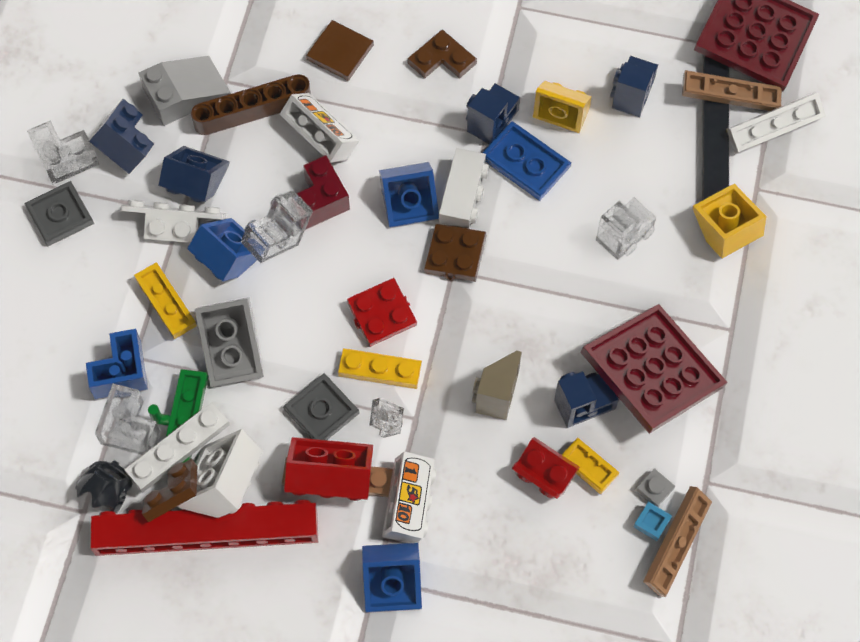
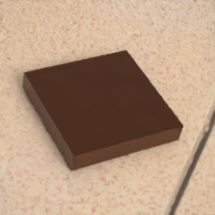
[306,20,374,81]

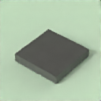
[24,181,94,246]
[283,373,360,440]

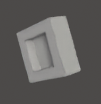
[636,468,675,507]

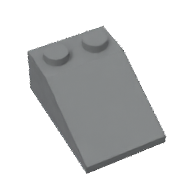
[139,56,231,126]
[195,297,264,387]

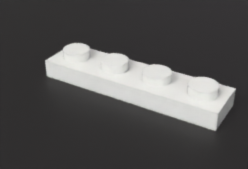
[727,93,826,153]
[124,402,230,493]

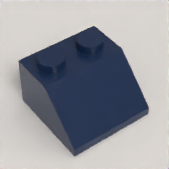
[158,146,230,202]

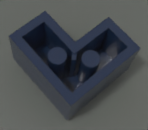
[610,56,658,117]
[466,83,520,145]
[89,99,154,174]
[554,371,619,428]

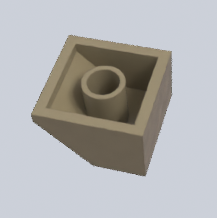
[472,351,522,420]

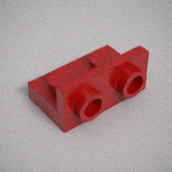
[512,437,580,499]

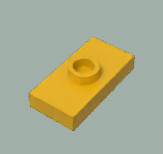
[562,438,620,494]

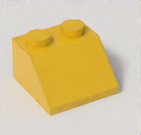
[533,81,592,133]
[692,183,767,258]

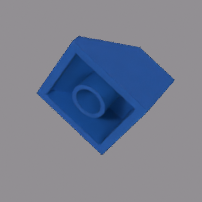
[379,162,439,227]
[187,218,267,282]
[362,543,422,612]

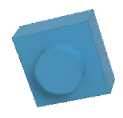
[633,501,672,541]

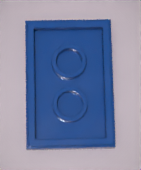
[483,121,572,201]

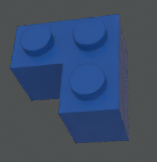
[86,328,148,399]

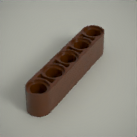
[191,74,311,135]

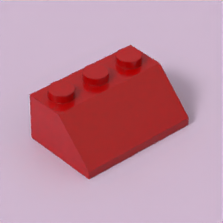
[284,437,374,501]

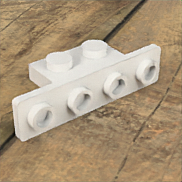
[120,200,227,243]

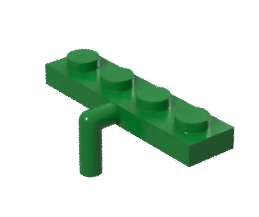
[148,369,208,475]

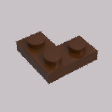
[408,29,477,79]
[142,458,198,522]

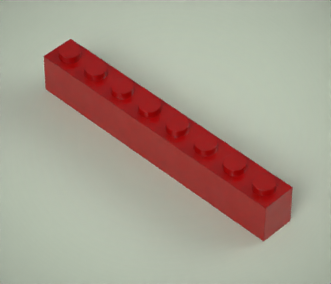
[91,500,319,556]

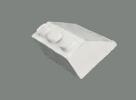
[178,429,263,518]

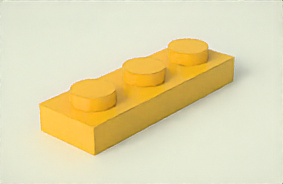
[134,262,197,339]
[338,348,422,389]

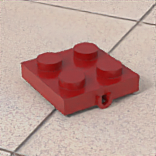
[347,278,417,347]

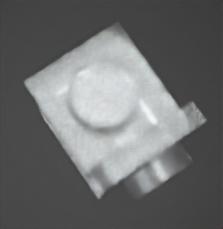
[369,398,404,438]

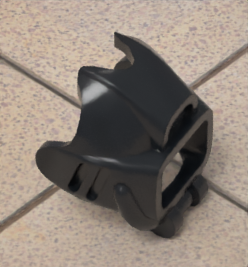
[75,460,133,514]

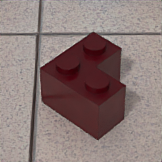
[291,155,350,230]

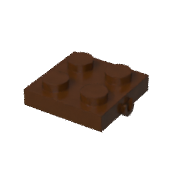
[424,224,487,282]

